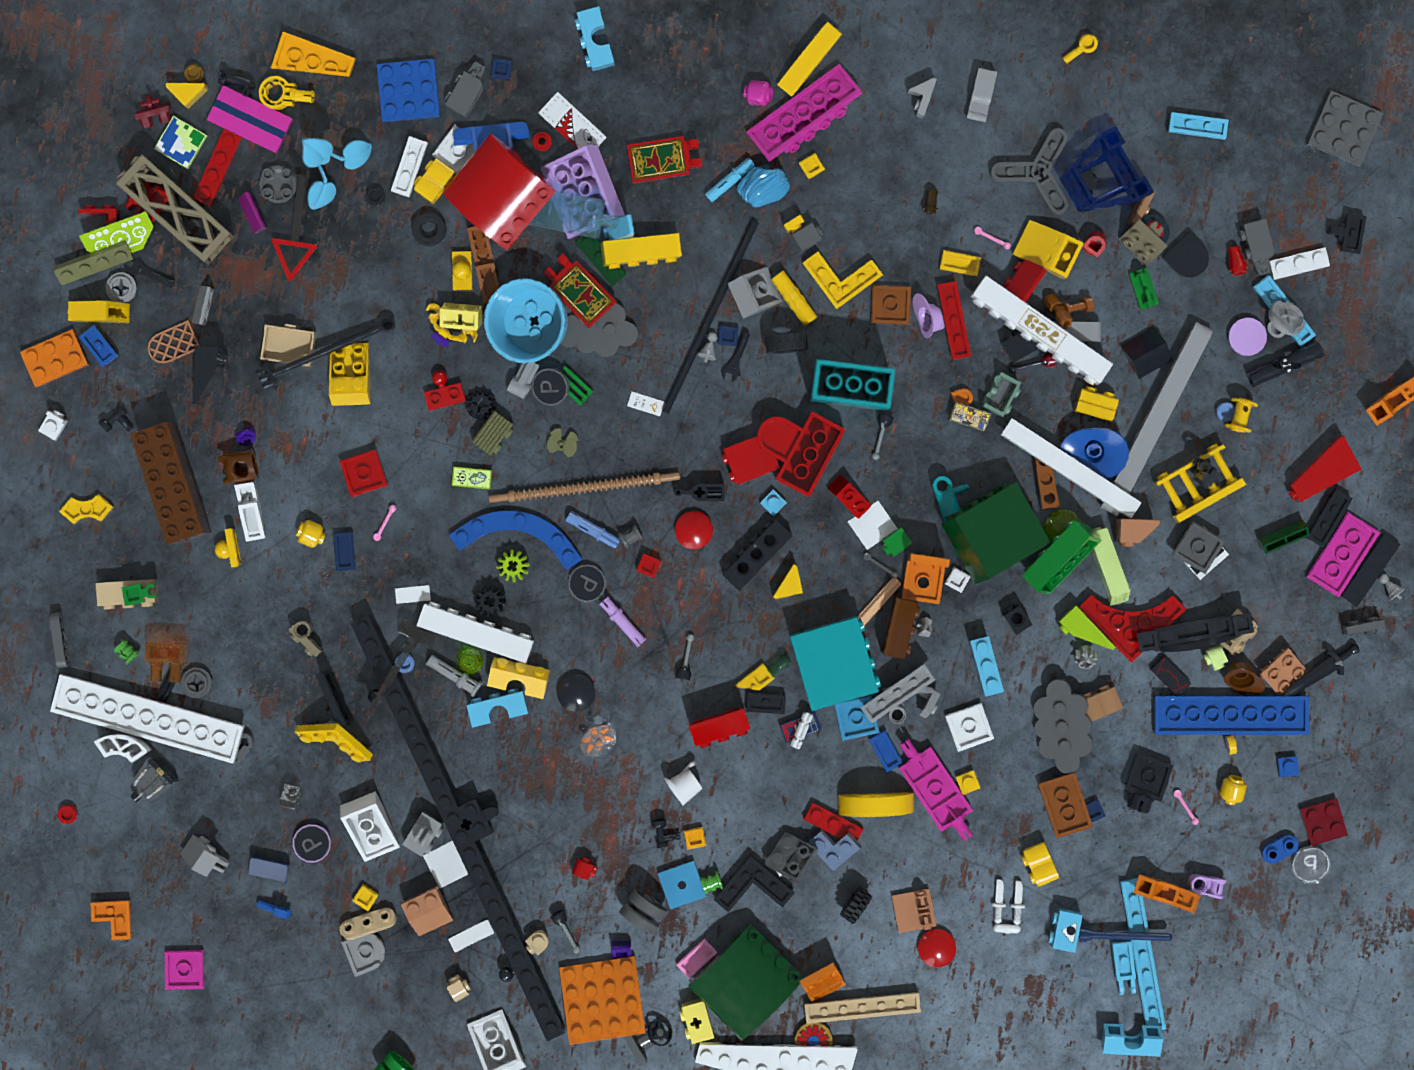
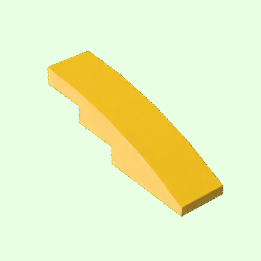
[777,22,843,97]

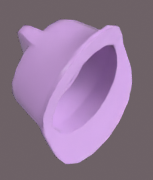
[913,293,945,338]

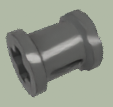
[618,525,643,548]

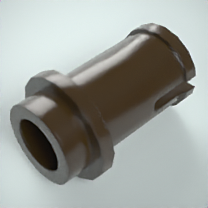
[923,190,938,215]

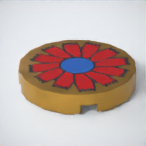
[795,1022,833,1047]

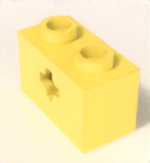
[679,999,714,1044]

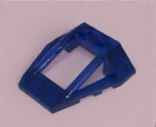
[1059,126,1155,212]

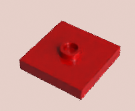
[339,449,388,497]

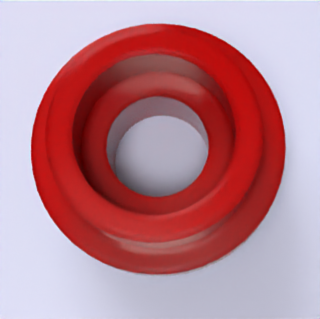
[533,132,552,152]

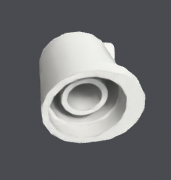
[664,761,703,805]

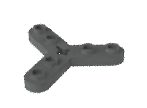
[990,128,1068,215]

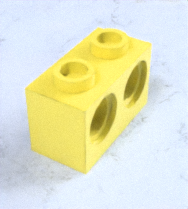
[440,303,482,331]

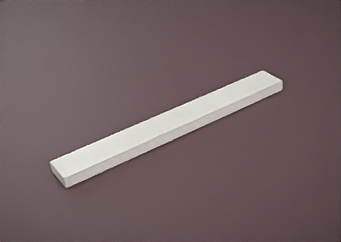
[1001,419,1141,519]

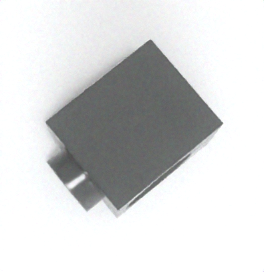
[792,223,823,253]

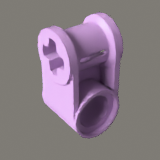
[1187,874,1227,899]

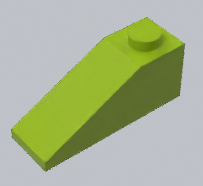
[1057,605,1116,650]

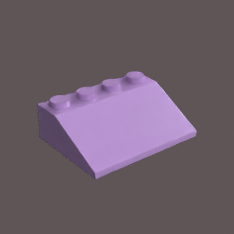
[540,144,625,239]

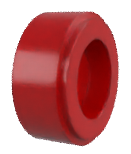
[57,804,78,824]

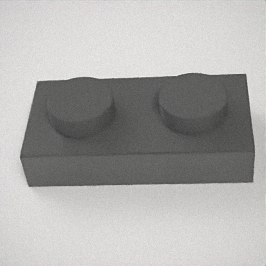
[1342,616,1385,635]

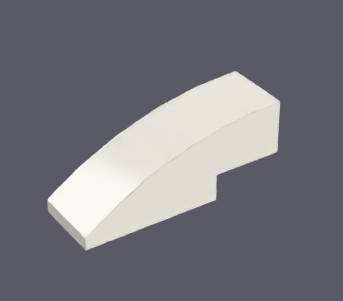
[234,480,265,541]

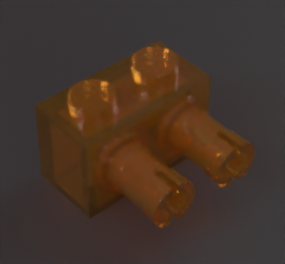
[145,642,189,683]

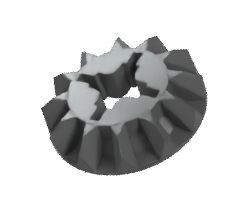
[181,668,212,698]

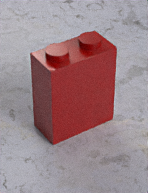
[721,436,780,485]

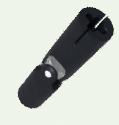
[1246,341,1324,388]

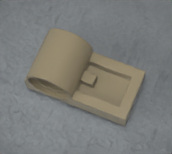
[289,621,323,657]

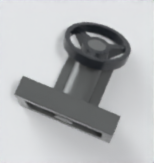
[624,1019,673,1067]

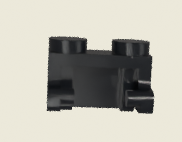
[1193,458,1225,489]

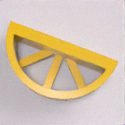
[837,792,914,817]

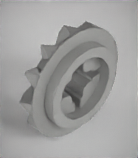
[106,272,137,303]

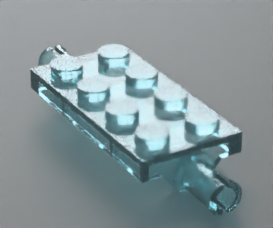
[529,191,618,239]

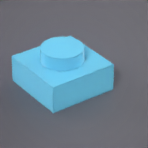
[760,490,787,516]

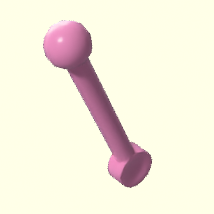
[974,227,1011,249]
[373,505,396,541]
[1173,790,1199,825]

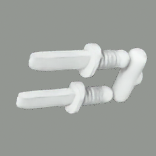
[992,879,1025,934]

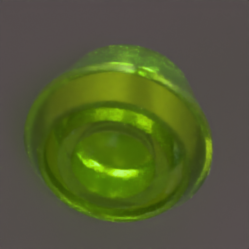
[457,648,483,674]

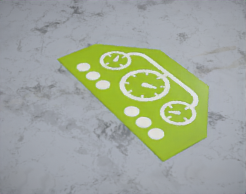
[79,211,154,253]

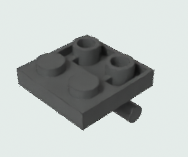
[765,832,818,884]

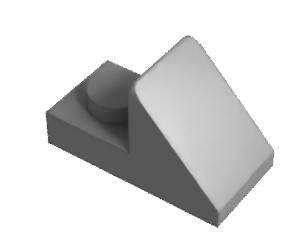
[908,78,937,118]

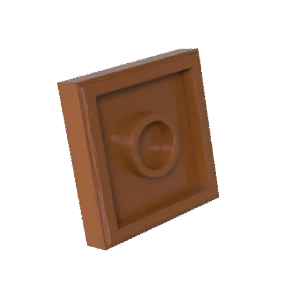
[871,285,911,325]

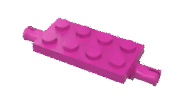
[898,738,973,841]

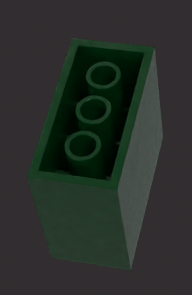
[941,482,1051,584]

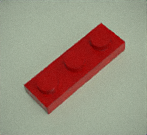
[804,802,864,841]

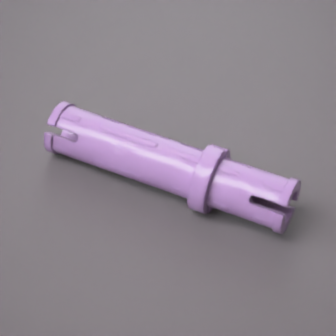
[599,597,646,647]

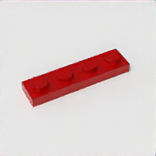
[192,129,243,207]
[937,281,971,360]

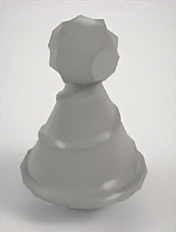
[698,332,718,363]
[1379,574,1405,601]

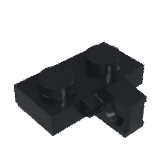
[1327,213,1367,255]

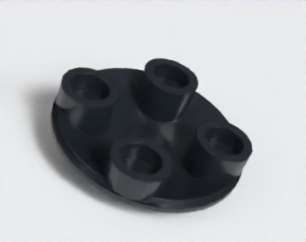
[557,674,595,712]

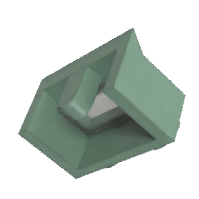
[979,372,1021,417]

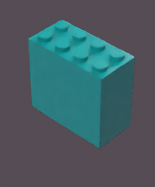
[810,360,895,411]
[790,616,881,711]

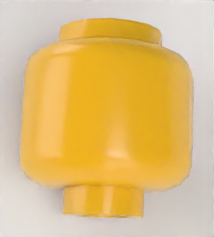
[295,520,325,548]
[1219,775,1247,805]

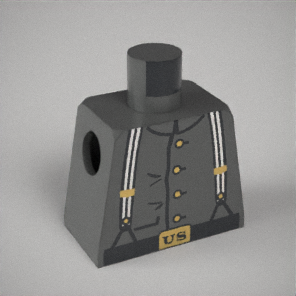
[130,756,178,803]

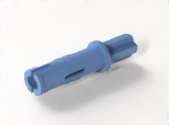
[566,511,620,548]

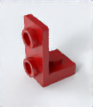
[78,205,121,226]
[827,475,871,519]

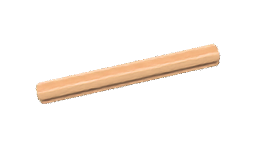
[857,578,901,626]

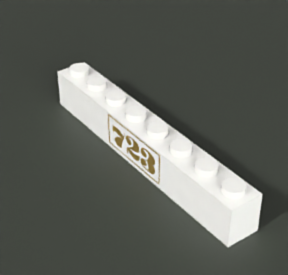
[971,276,1113,385]

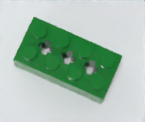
[1022,520,1102,595]

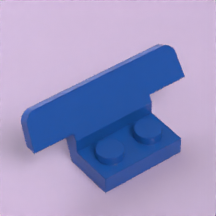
[453,122,530,152]

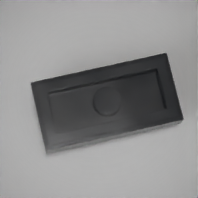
[746,692,786,714]

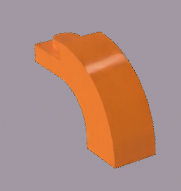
[1366,377,1414,426]
[1133,875,1201,913]

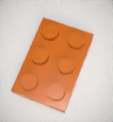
[20,329,89,388]

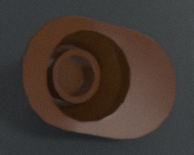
[1224,660,1265,696]

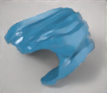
[737,164,790,207]

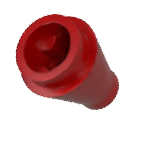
[1228,246,1248,276]

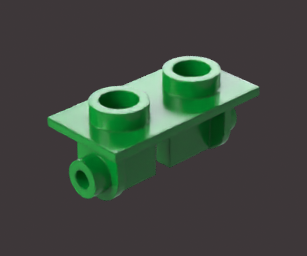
[1129,268,1159,310]

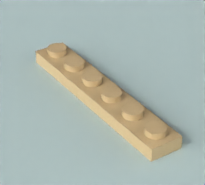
[804,992,921,1024]

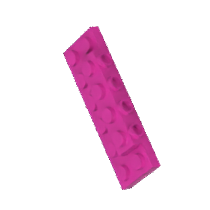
[746,64,862,162]

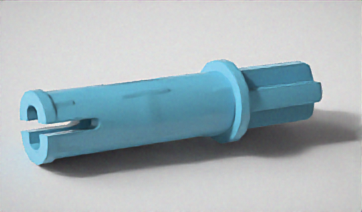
[705,158,755,203]

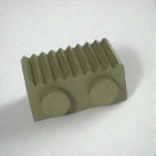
[472,411,514,456]

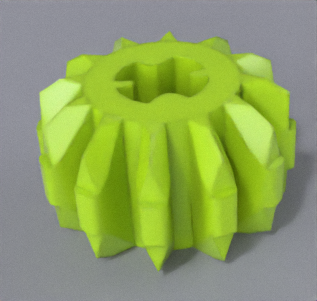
[497,550,530,582]

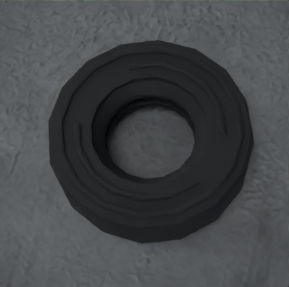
[412,212,446,246]

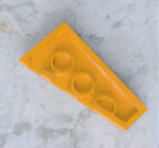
[271,32,356,77]

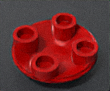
[675,511,713,549]
[918,928,956,967]

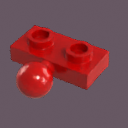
[424,370,466,411]

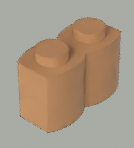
[1083,684,1123,721]

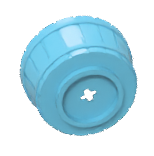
[484,279,568,363]

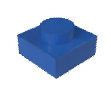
[1277,756,1299,778]

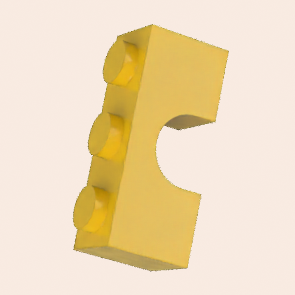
[487,657,550,699]

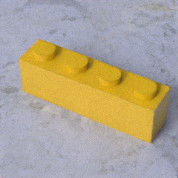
[601,233,682,269]

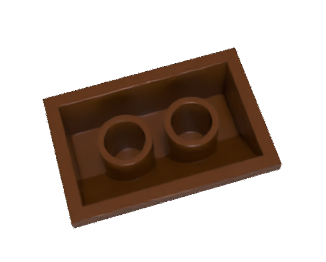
[881,597,920,659]

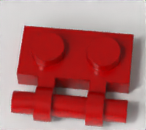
[124,181,169,223]

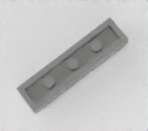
[861,664,935,723]

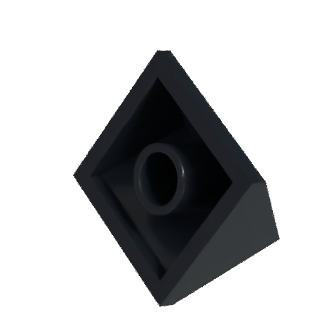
[1120,327,1172,379]

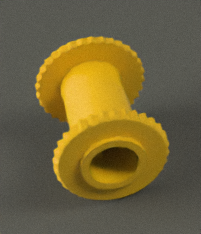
[1225,398,1258,433]

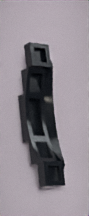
[1136,613,1254,652]

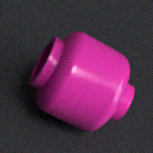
[744,80,773,106]

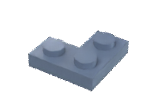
[808,830,861,871]

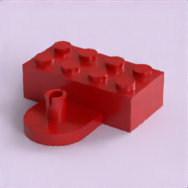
[757,412,846,498]

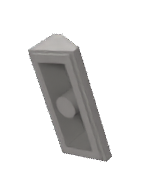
[192,286,214,326]

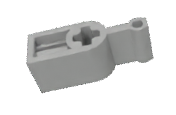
[967,68,997,123]

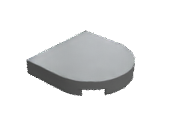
[341,933,386,977]

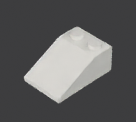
[340,792,400,862]
[467,1010,526,1070]

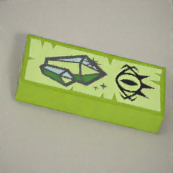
[452,467,492,489]

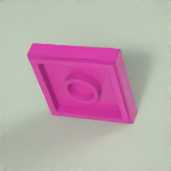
[164,950,205,990]

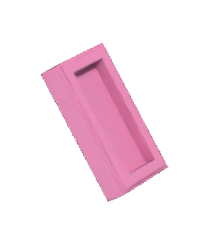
[676,938,717,979]

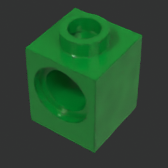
[881,527,912,556]

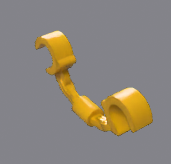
[426,303,478,343]

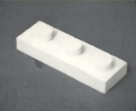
[391,136,428,198]
[1269,247,1330,280]

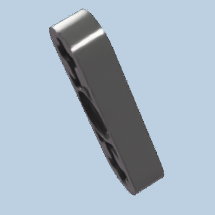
[49,612,69,668]

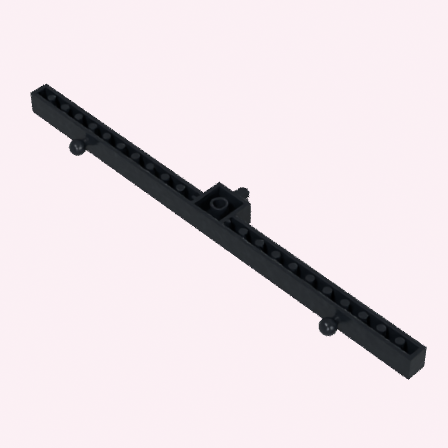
[351,615,565,1041]

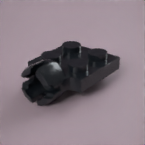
[1124,753,1174,814]

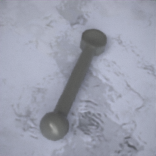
[863,553,898,578]

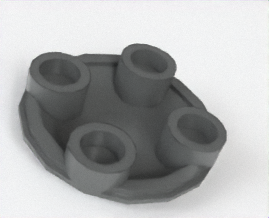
[259,165,297,204]

